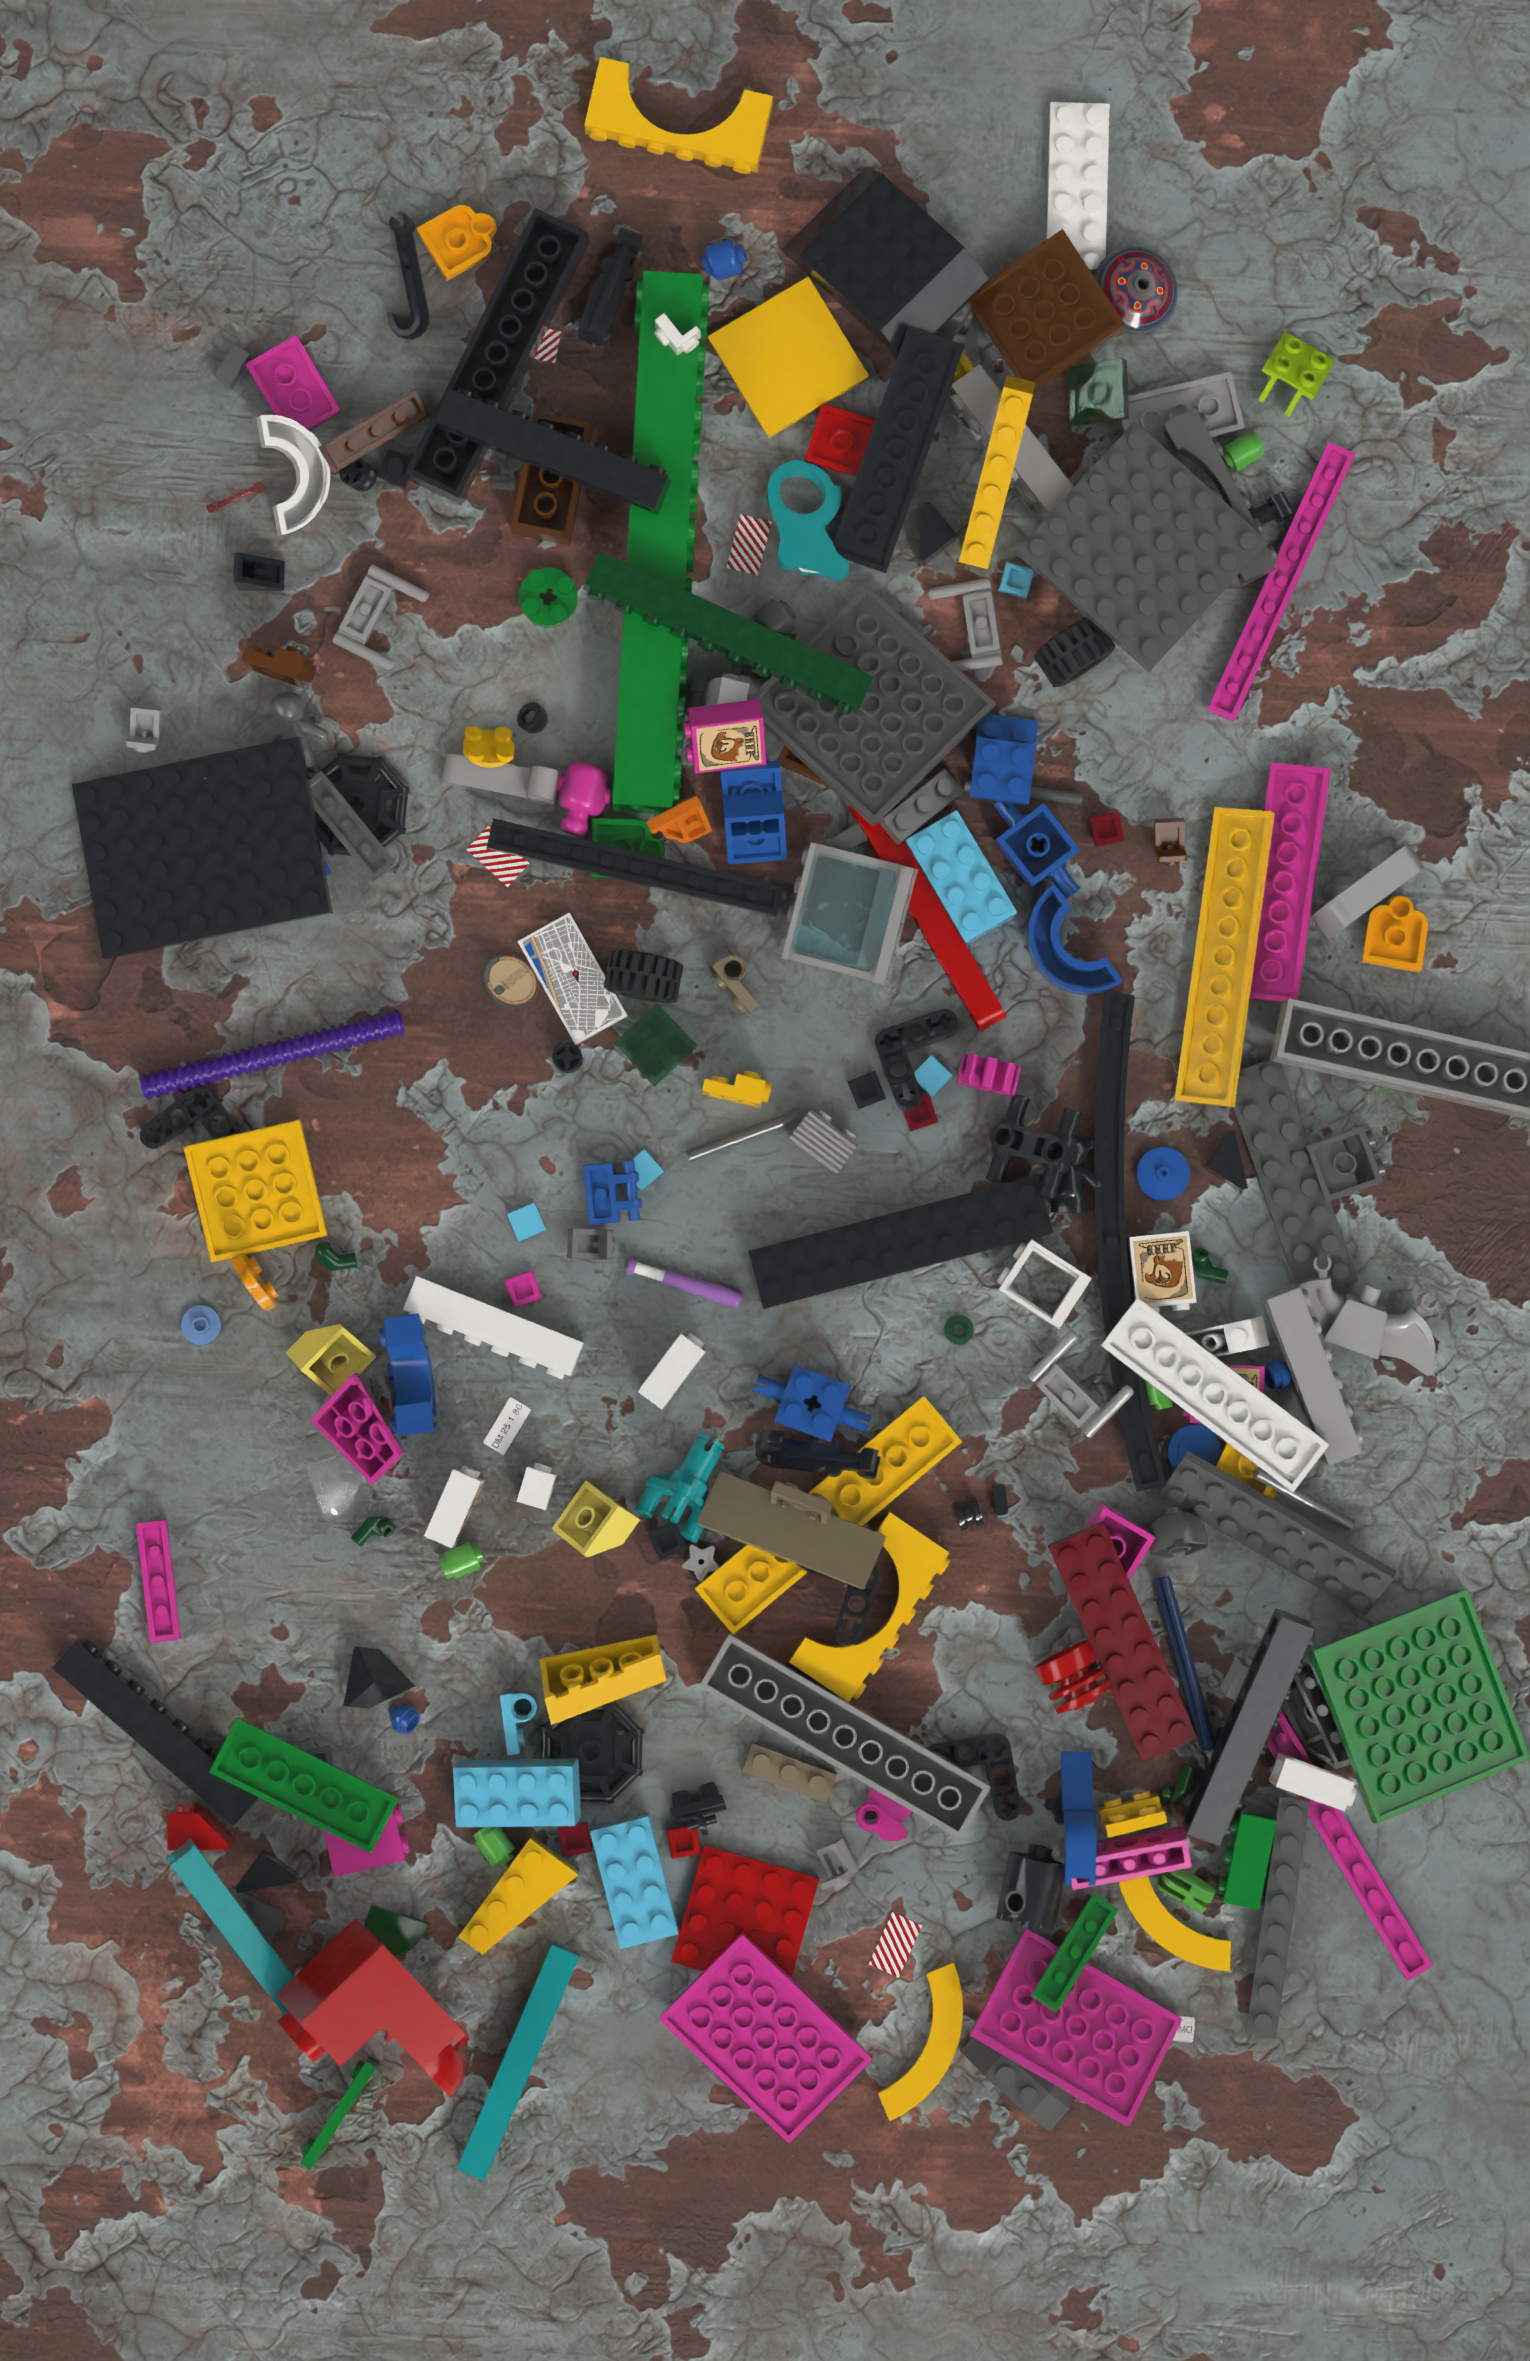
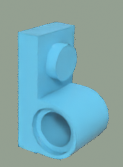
[500,1691,538,1755]

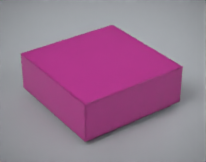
[504,1270,543,1308]

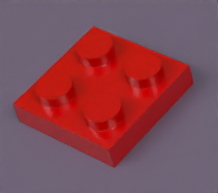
[805,404,876,478]

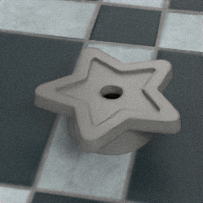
[682,1544,720,1582]

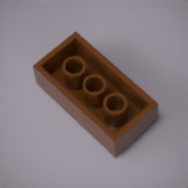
[511,411,593,545]

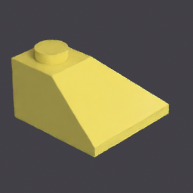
[285,1324,377,1396]
[551,1480,640,1557]

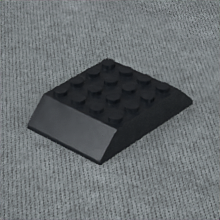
[782,167,989,356]

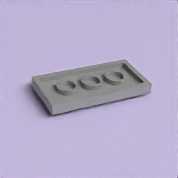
[1115,371,1245,450]

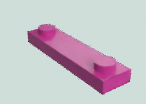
[136,1520,182,1643]

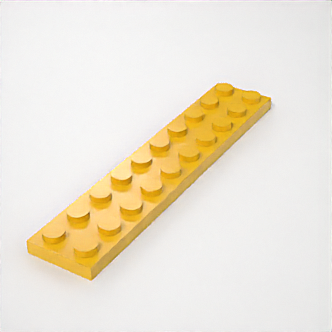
[1175,807,1275,1108]
[695,1396,962,1635]

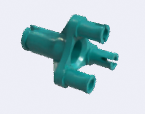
[634,1433,725,1543]

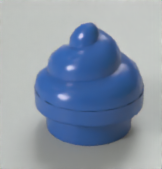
[1264,1359,1291,1389]
[389,1704,420,1734]

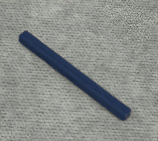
[1153,1576,1216,1751]

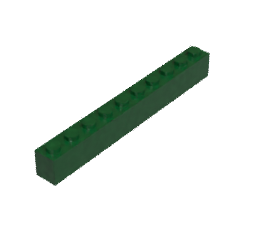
[584,551,874,715]

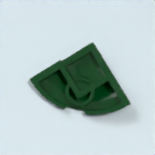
[364,1904,429,1957]

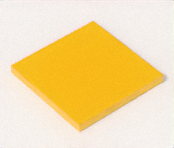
[707,276,869,439]
[183,1119,328,1262]

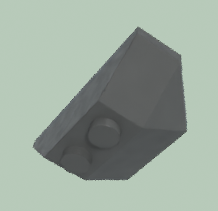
[1282,1649,1350,1770]
[960,2037,1070,2131]

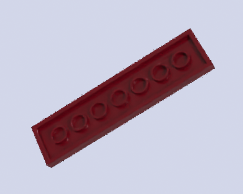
[1048,1521,1198,1762]

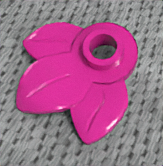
[856,1788,912,1842]

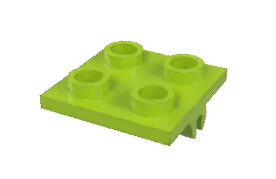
[1258,331,1336,418]

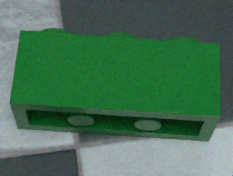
[1217,1811,1277,1910]

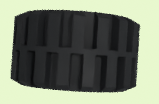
[1034,617,1116,687]
[604,949,684,1004]

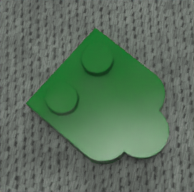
[591,818,665,879]

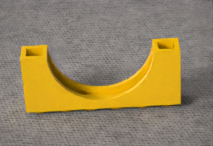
[584,57,773,174]
[959,375,1036,569]
[789,1512,951,1703]

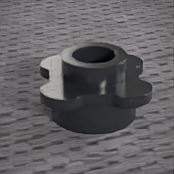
[1044,1789,1064,1824]

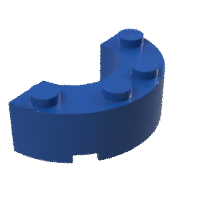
[1027,884,1123,995]
[379,1313,437,1437]

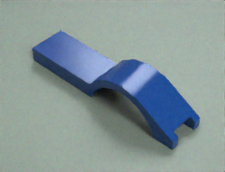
[1060,1751,1096,1886]

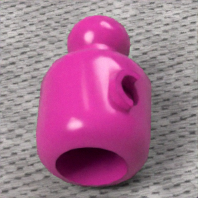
[557,762,613,837]

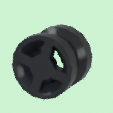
[340,458,377,492]
[552,1042,583,1073]
[952,1496,984,1531]

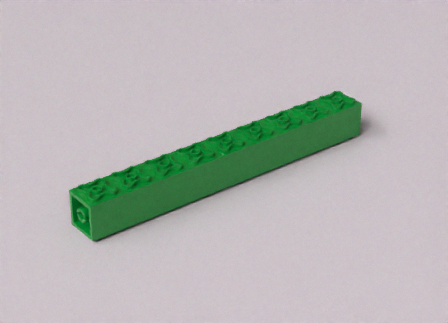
[612,271,709,814]

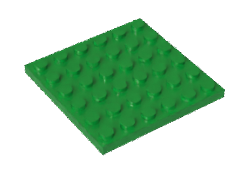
[1309,1589,1530,1824]

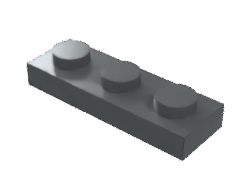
[879,769,964,846]

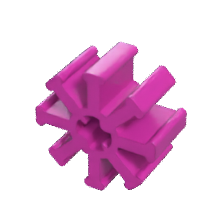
[956,1054,1021,1096]

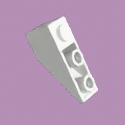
[1185,1316,1269,1357]

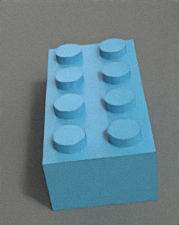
[905,810,1017,945]
[453,1758,581,1827]
[590,1813,679,1949]

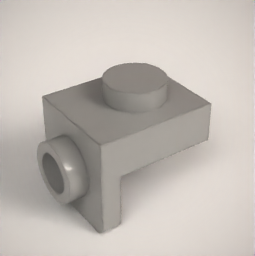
[126,704,162,753]
[816,1839,859,1890]

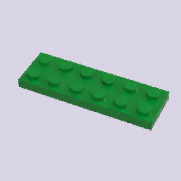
[209,1718,399,1854]

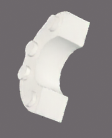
[256,415,330,536]

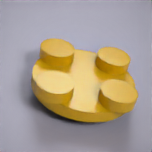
[463,726,515,768]

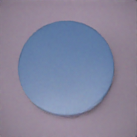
[181,1305,221,1345]

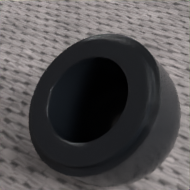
[517,702,548,733]

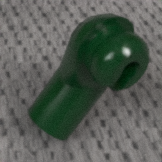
[315,1241,358,1271]

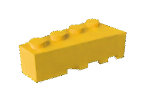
[539,1635,666,1725]
[458,1835,580,1955]

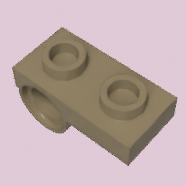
[711,955,759,1015]

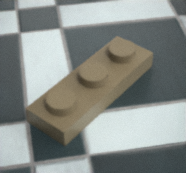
[742,1742,837,1803]

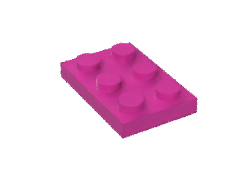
[245,335,342,431]

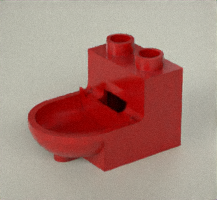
[275,1918,469,2098]

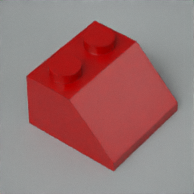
[167,1802,236,1850]

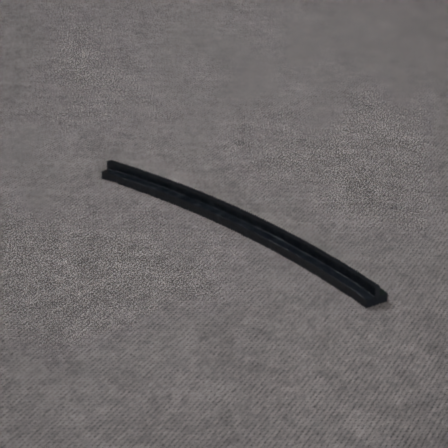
[1093,992,1166,1492]

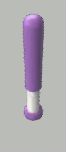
[626,1257,743,1308]

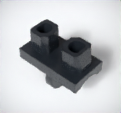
[670,1782,727,1836]

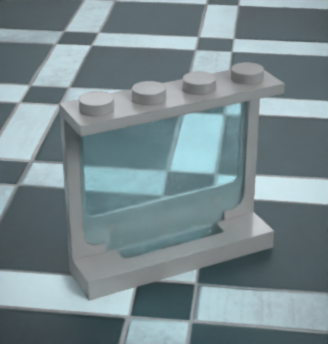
[779,842,918,985]

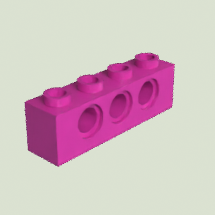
[1071,1825,1192,1890]

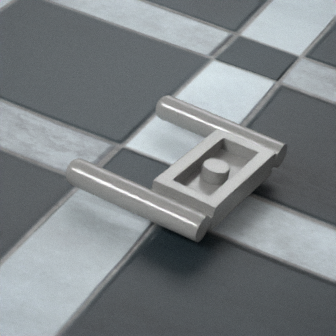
[332,564,429,670]
[927,577,1003,672]
[1027,1330,1134,1438]

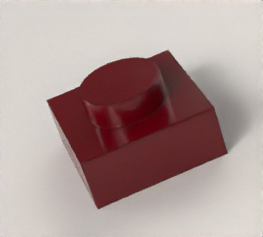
[1089,811,1125,848]
[903,1094,938,1132]
[557,1821,592,1857]

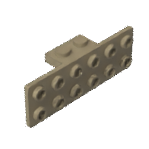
[697,1472,886,1589]

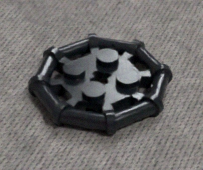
[309,752,411,856]
[538,1700,645,1804]

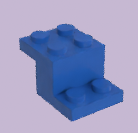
[969,714,1038,805]
[720,760,787,864]

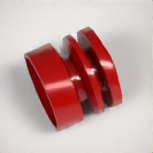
[1033,1639,1113,1714]

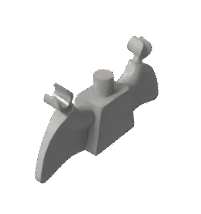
[1297,1256,1439,1376]

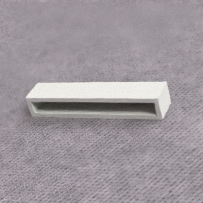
[403,1276,584,1379]

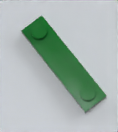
[1030,1893,1119,2012]
[300,2056,379,2170]

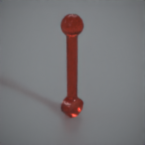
[206,482,265,513]

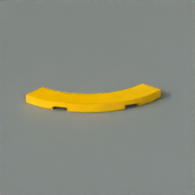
[1118,1876,1231,1971]
[878,1961,963,2121]

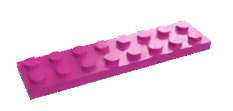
[1250,762,1331,1003]

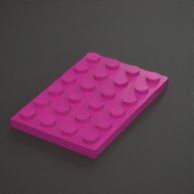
[969,1928,1183,2127]
[659,1932,873,2143]

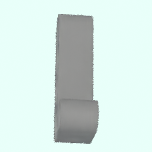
[441,753,560,806]
[1311,844,1425,940]

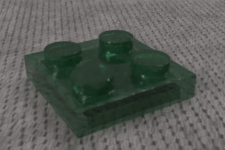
[1068,358,1129,427]
[614,1003,698,1087]

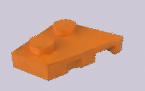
[646,795,712,844]

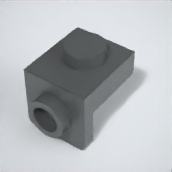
[567,1228,615,1260]

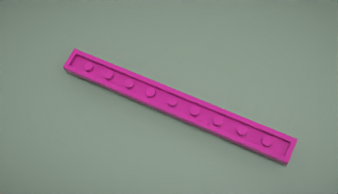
[1206,442,1355,723]
[1267,1709,1433,1981]

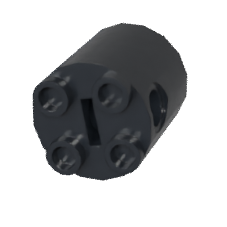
[996,1844,1065,1930]

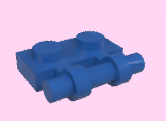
[583,1160,642,1225]

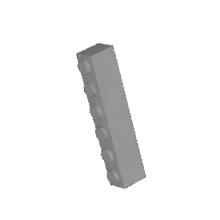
[1261,1283,1363,1466]

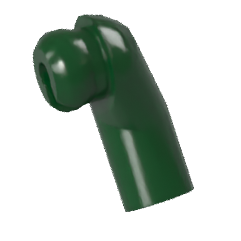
[1191,1248,1228,1284]
[350,1517,395,1547]
[1159,1765,1197,1804]

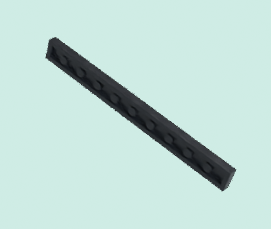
[486,818,783,917]

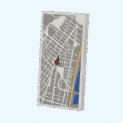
[518,912,628,1045]

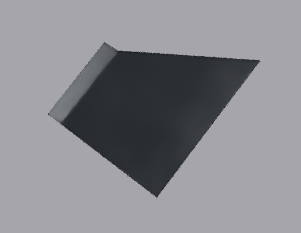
[343,1646,415,1708]

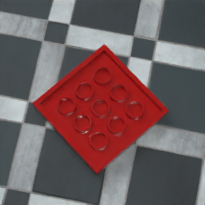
[671,1844,820,1978]

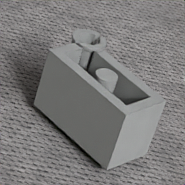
[685,674,750,716]

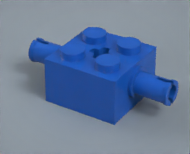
[993,801,1081,900]
[753,1365,872,1442]

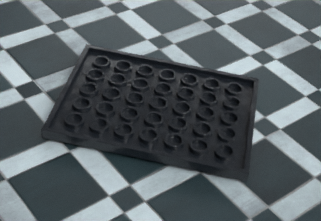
[72,736,333,959]

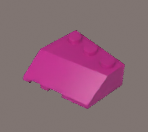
[311,1372,406,1485]

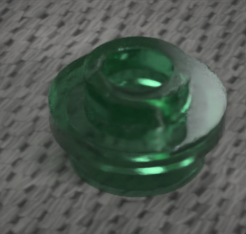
[944,1315,974,1345]

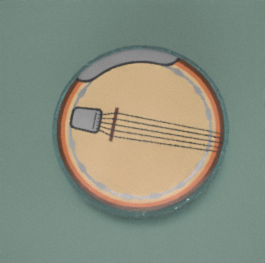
[481,954,539,1009]

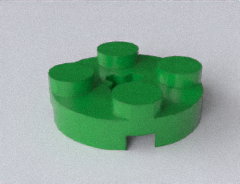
[519,567,578,628]

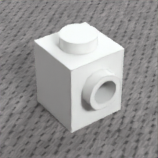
[517,1463,557,1510]

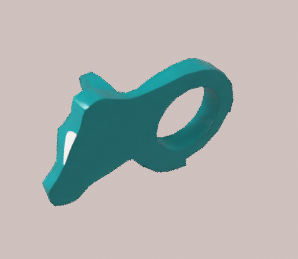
[765,460,849,582]

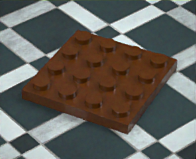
[969,229,1127,390]

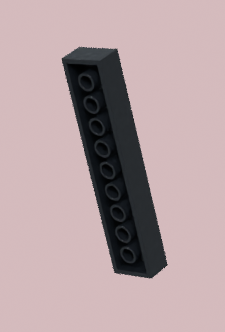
[405,208,590,505]
[748,1175,1053,1310]

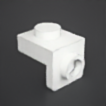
[654,313,701,356]

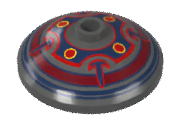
[1094,246,1178,335]

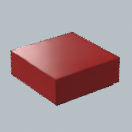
[666,1825,701,1859]

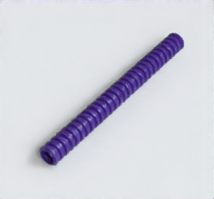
[139,1009,405,1100]

